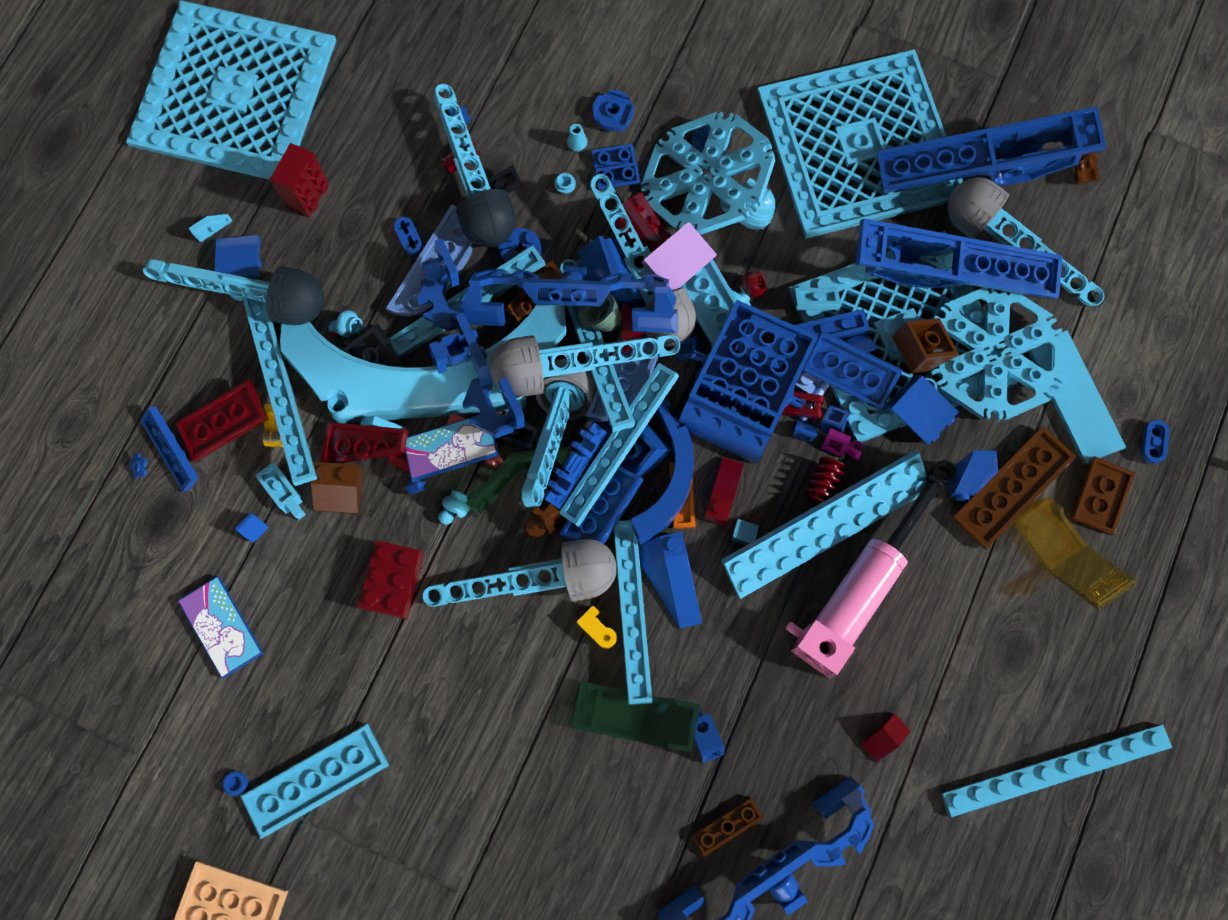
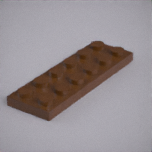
[952,426,1077,550]

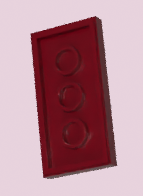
[175,380,269,462]

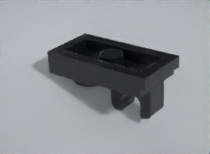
[477,165,523,194]

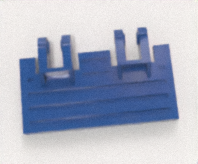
[543,421,610,510]

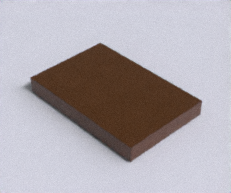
[1069,456,1136,535]

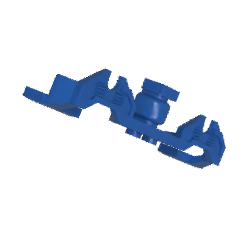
[417,239,525,438]
[459,266,678,333]
[656,776,875,920]

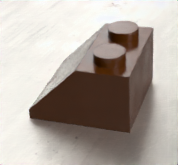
[892,318,959,373]
[311,462,364,514]

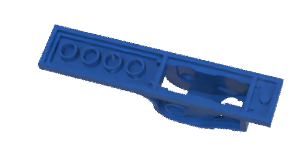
[877,106,1106,193]
[856,218,1063,300]

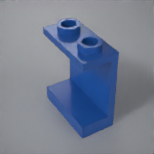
[885,375,959,445]

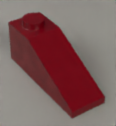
[704,457,744,527]

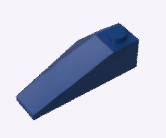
[600,421,672,477]
[948,450,998,501]
[638,532,702,629]

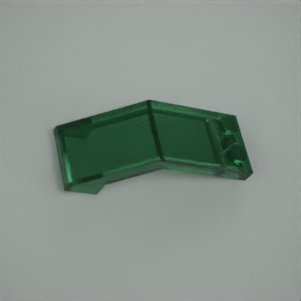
[466,445,576,518]
[571,681,700,753]

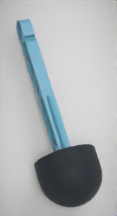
[433,84,516,248]
[143,259,324,325]

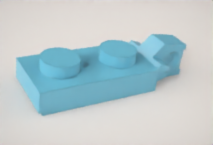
[255,462,306,520]

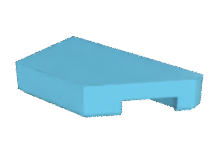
[189,214,232,242]
[361,416,408,430]

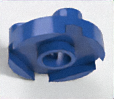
[593,90,634,132]
[499,228,541,263]

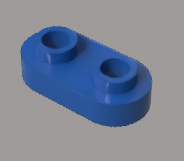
[1141,420,1170,464]

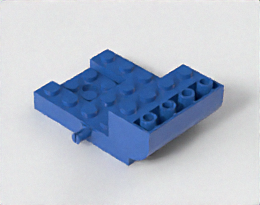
[678,300,818,464]

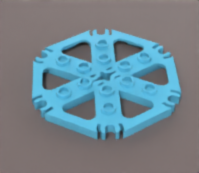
[641,112,775,235]
[929,287,1064,421]

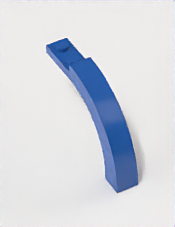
[631,397,694,545]

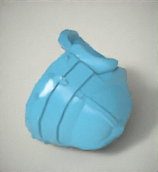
[720,178,775,230]

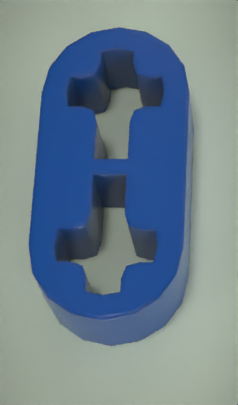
[394,217,423,257]

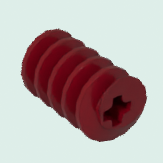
[804,457,845,505]

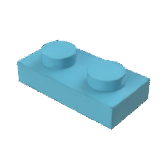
[793,288,841,310]

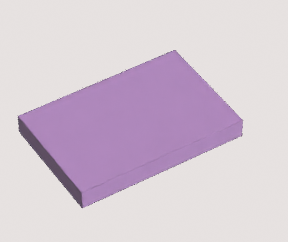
[642,222,717,292]

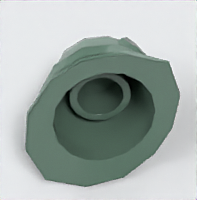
[578,293,622,332]

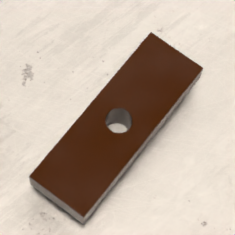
[691,797,764,857]

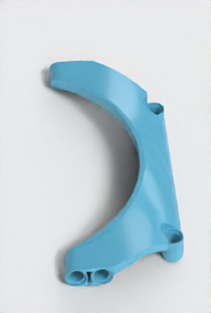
[280,304,567,424]

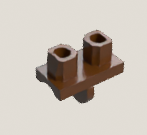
[1073,152,1100,185]
[504,289,536,325]
[526,502,561,537]

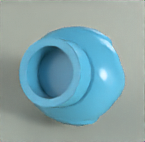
[328,310,363,338]
[438,490,470,525]

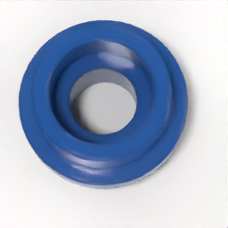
[404,480,426,495]

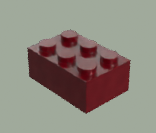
[270,143,329,217]
[358,540,425,620]

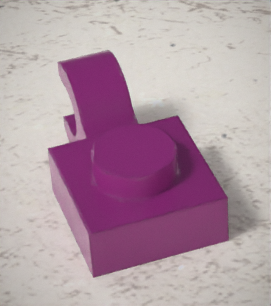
[821,428,864,459]

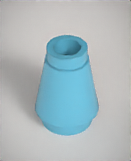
[567,124,587,152]

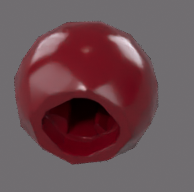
[739,271,766,298]

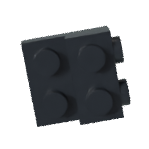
[342,323,403,367]

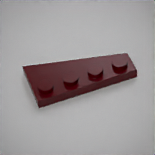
[320,422,408,464]

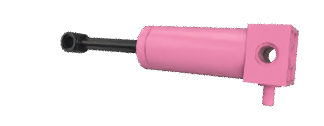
[786,460,956,678]

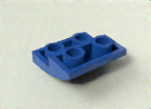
[592,144,640,190]
[215,235,262,278]

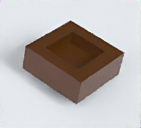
[534,261,562,280]

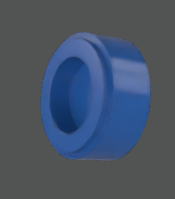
[222,771,248,796]

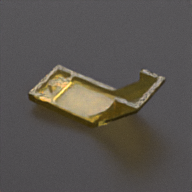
[1013,497,1136,611]

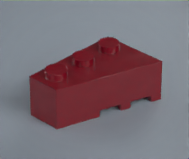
[615,192,672,253]

